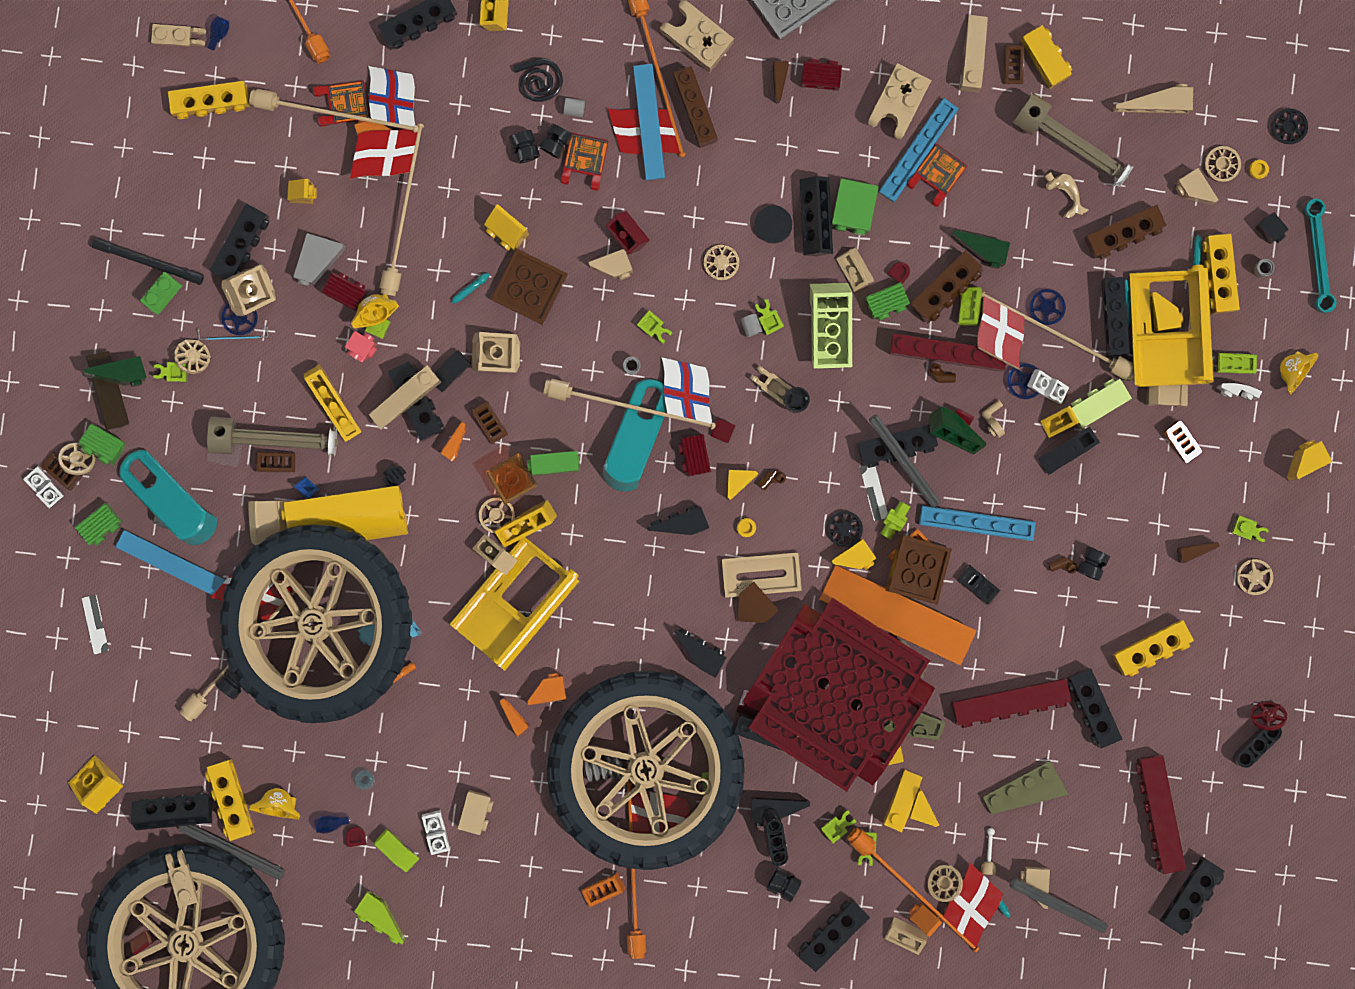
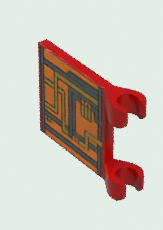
[313,81,370,127]
[561,133,609,191]
[907,144,967,207]

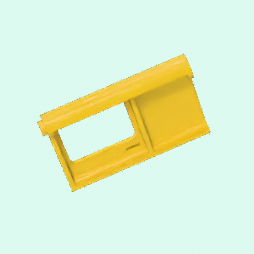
[1130,265,1214,387]
[450,537,580,671]

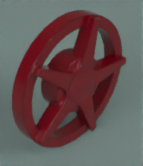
[1250,702,1287,730]

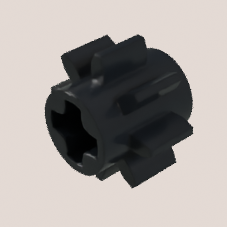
[382,464,406,486]

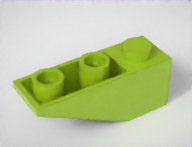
[354,890,406,944]

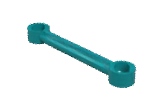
[1303,199,1337,314]

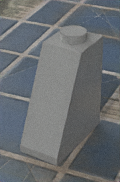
[293,233,346,286]

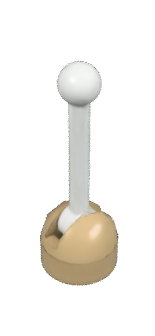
[980,828,996,875]

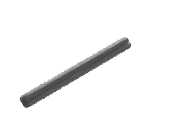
[869,414,940,507]
[178,825,285,880]
[1009,878,1108,933]

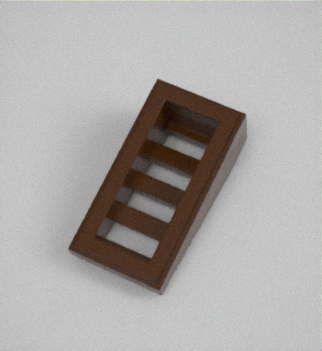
[1004,44,1025,84]
[773,61,789,103]
[471,401,508,444]
[41,452,83,490]
[255,452,295,472]
[1177,542,1220,563]

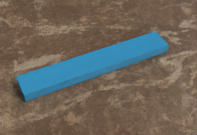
[633,64,665,181]
[878,98,959,203]
[919,506,1036,541]
[116,530,225,595]

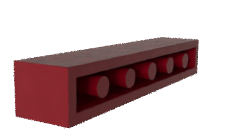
[889,334,1006,372]
[951,678,1071,728]
[1135,754,1186,874]

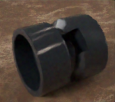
[538,123,573,159]
[509,130,540,164]
[784,387,810,413]
[1077,547,1110,581]
[215,668,242,700]
[766,868,802,903]

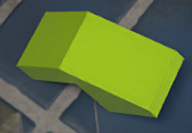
[374,829,420,873]

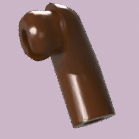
[930,363,956,383]
[758,471,786,490]
[1048,557,1077,574]

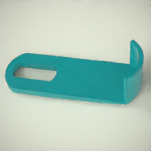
[602,379,667,492]
[119,450,218,546]

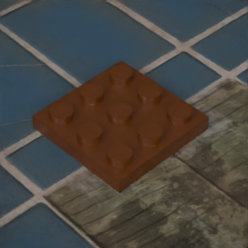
[491,248,568,326]
[885,535,952,605]

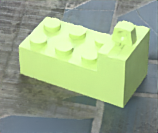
[810,283,852,368]

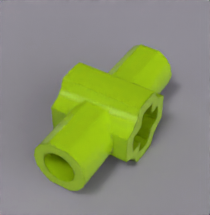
[880,501,911,540]

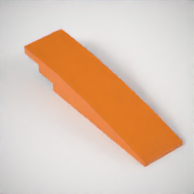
[819,565,977,666]

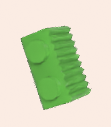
[140,272,183,315]
[865,282,910,321]
[79,423,126,466]
[75,503,123,546]

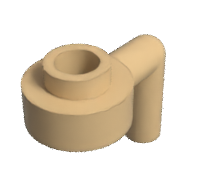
[982,400,1005,438]

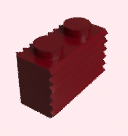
[801,59,842,91]
[606,211,650,254]
[322,272,368,312]
[678,434,711,477]

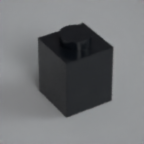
[1255,212,1289,244]

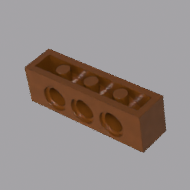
[674,66,718,148]
[1084,205,1167,260]
[911,250,983,324]

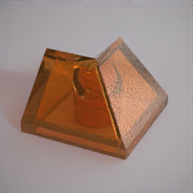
[485,453,538,505]

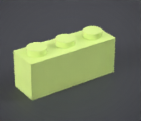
[1071,379,1132,429]

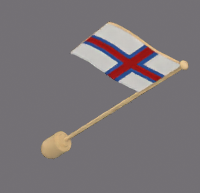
[249,66,419,133]
[543,357,716,429]

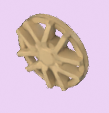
[174,340,211,374]

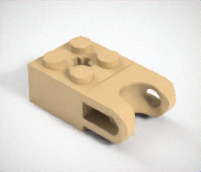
[660,0,734,73]
[868,63,932,140]

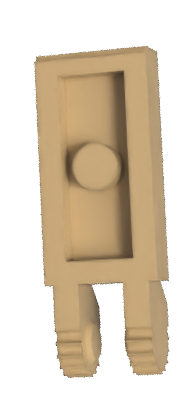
[151,24,206,47]
[749,365,792,407]
[165,850,199,908]

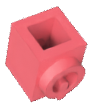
[345,331,377,363]

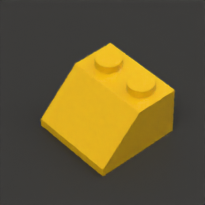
[484,204,529,252]
[1287,440,1333,481]
[68,755,123,814]

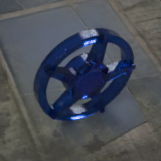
[1030,289,1066,325]
[221,303,258,336]
[1007,364,1039,400]

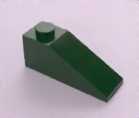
[951,230,1010,269]
[81,356,146,387]
[929,406,986,455]

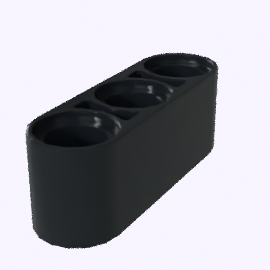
[1233,723,1282,768]
[762,809,788,866]

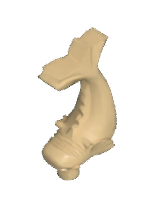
[1044,172,1089,218]

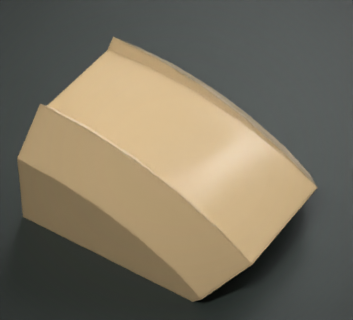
[222,264,276,316]
[471,332,520,373]
[1146,385,1188,407]
[248,501,289,546]

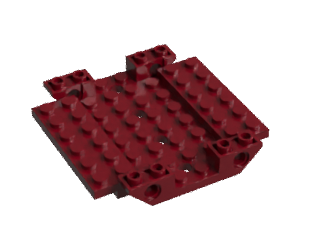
[743,598,935,792]

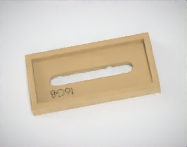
[722,553,802,597]

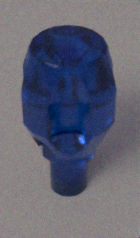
[207,16,229,51]
[315,815,350,834]

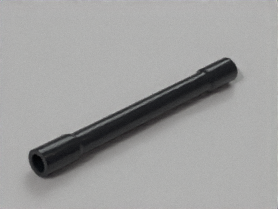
[92,237,204,285]

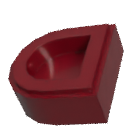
[887,262,910,284]
[346,826,367,847]

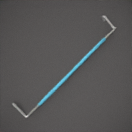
[198,326,268,340]

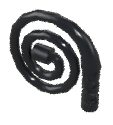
[513,58,563,102]

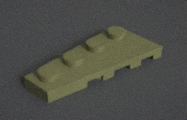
[884,713,946,740]
[982,760,1069,814]

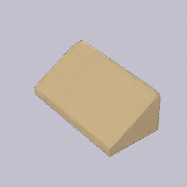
[836,248,874,292]
[884,917,928,955]

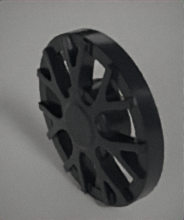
[1272,108,1308,145]
[827,511,863,547]

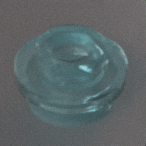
[355,770,375,790]

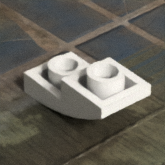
[1027,369,1069,404]
[1217,383,1262,401]
[23,466,64,508]
[422,810,450,855]

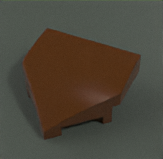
[737,582,779,623]

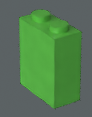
[832,179,879,236]
[527,451,580,476]

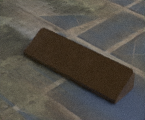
[86,351,129,430]

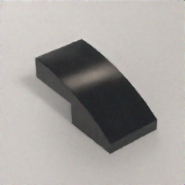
[435,350,472,392]
[958,565,1000,606]

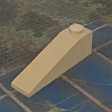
[960,15,988,93]
[1113,84,1193,114]
[369,365,441,430]

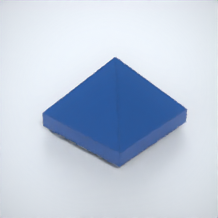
[294,476,319,499]

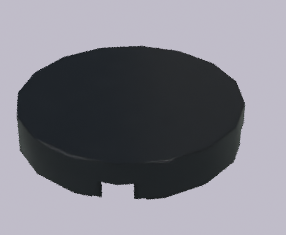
[755,205,793,244]

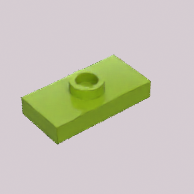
[958,287,982,326]
[1217,353,1257,374]

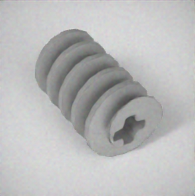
[583,756,624,782]

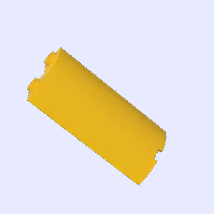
[281,486,408,540]

